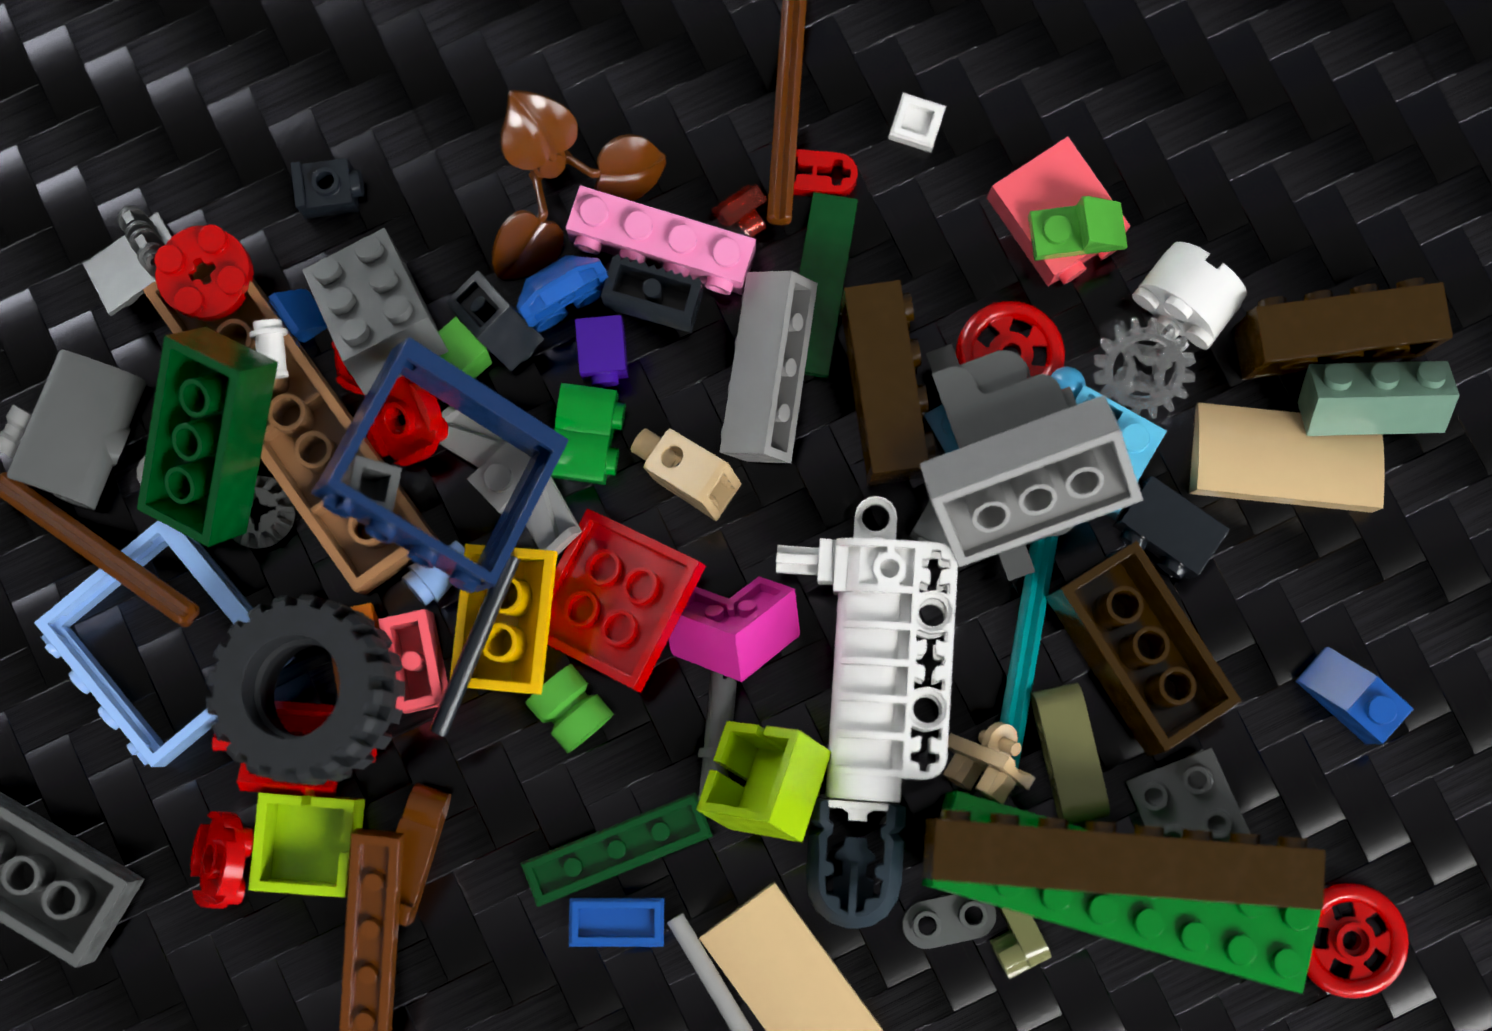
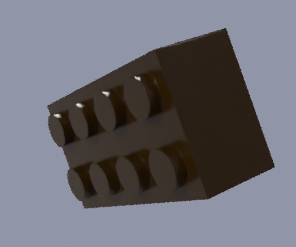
[1233,278,1453,380]
[840,280,936,486]
[1045,540,1242,756]

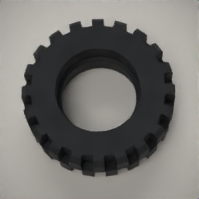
[206,595,405,785]

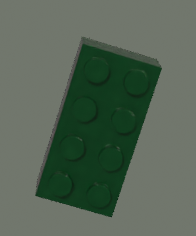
[137,327,278,547]

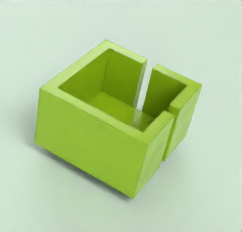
[696,721,831,842]
[249,793,365,897]

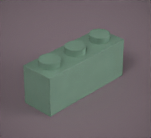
[1297,361,1459,436]

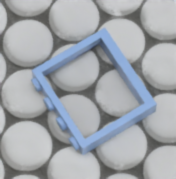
[34,521,295,767]

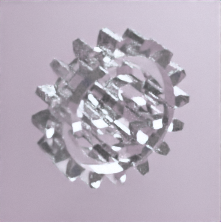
[1094,317,1196,419]

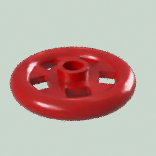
[956,301,1065,377]
[1307,883,1409,998]

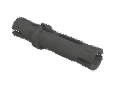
[698,670,737,800]

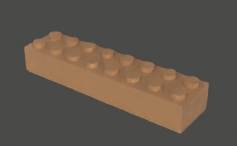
[143,263,441,596]

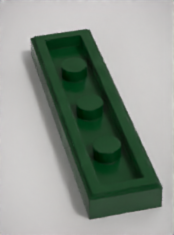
[799,192,858,379]
[521,792,713,907]

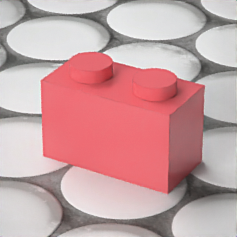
[378,609,448,714]

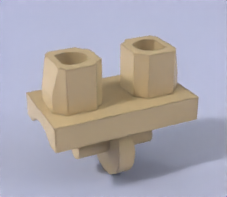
[943,722,1035,804]

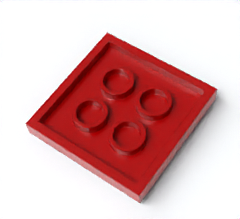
[547,508,706,693]

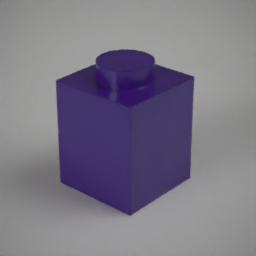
[575,315,629,387]

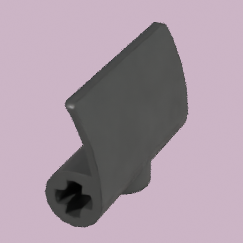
[7,349,147,510]

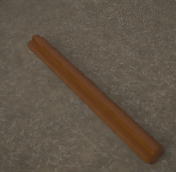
[767,0,807,225]
[0,472,200,627]

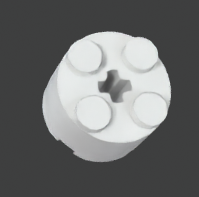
[1132,242,1247,350]

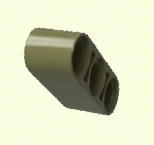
[1031,682,1110,824]

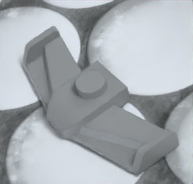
[439,406,582,555]

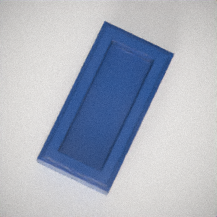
[569,897,665,947]

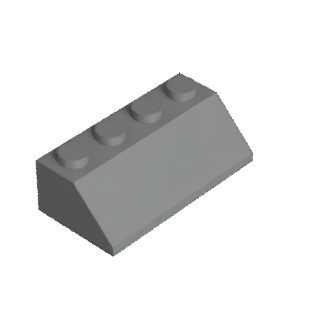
[920,395,1143,567]

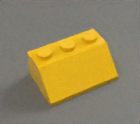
[450,544,557,695]

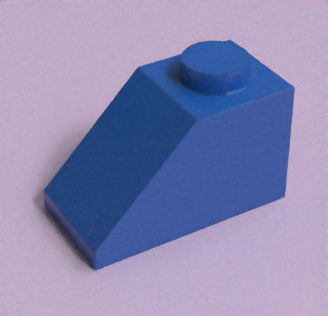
[1295,647,1414,744]

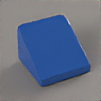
[269,289,327,343]

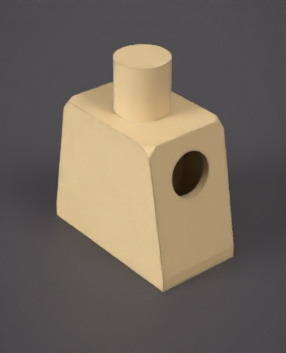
[631,428,742,521]

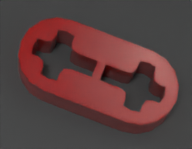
[793,149,858,197]

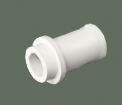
[249,319,289,379]

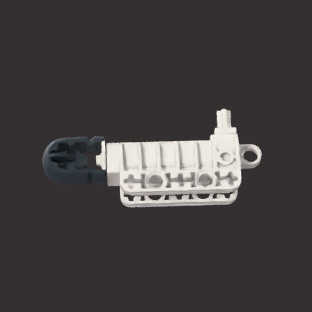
[776,496,958,929]

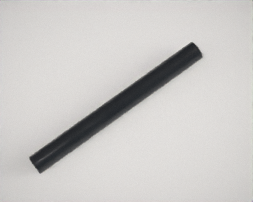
[429,555,521,737]

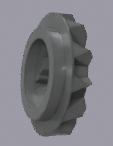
[232,475,295,549]

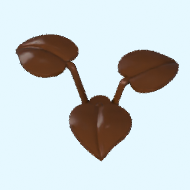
[492,90,666,280]

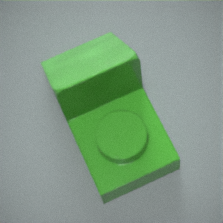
[1028,196,1128,261]

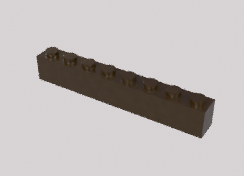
[923,809,1325,910]

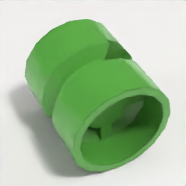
[525,664,614,753]

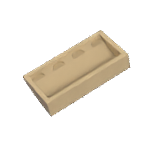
[1189,403,1385,513]
[699,881,884,1031]

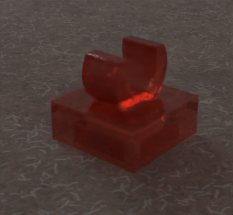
[711,184,767,237]

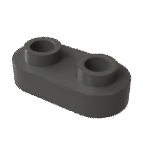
[901,894,996,949]

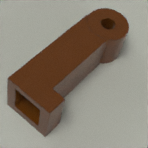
[396,782,451,926]

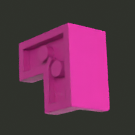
[669,576,800,682]

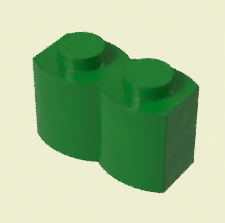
[551,383,626,485]

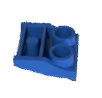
[516,255,608,332]

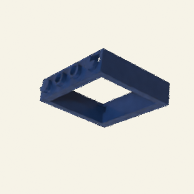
[312,337,569,593]

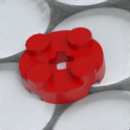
[154,224,254,321]
[366,376,448,466]
[190,811,254,909]

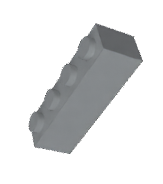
[720,271,818,463]

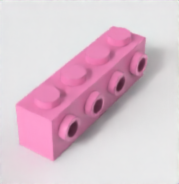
[566,185,756,295]

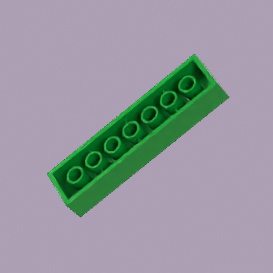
[921,791,1321,994]

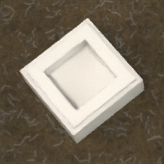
[888,93,946,152]

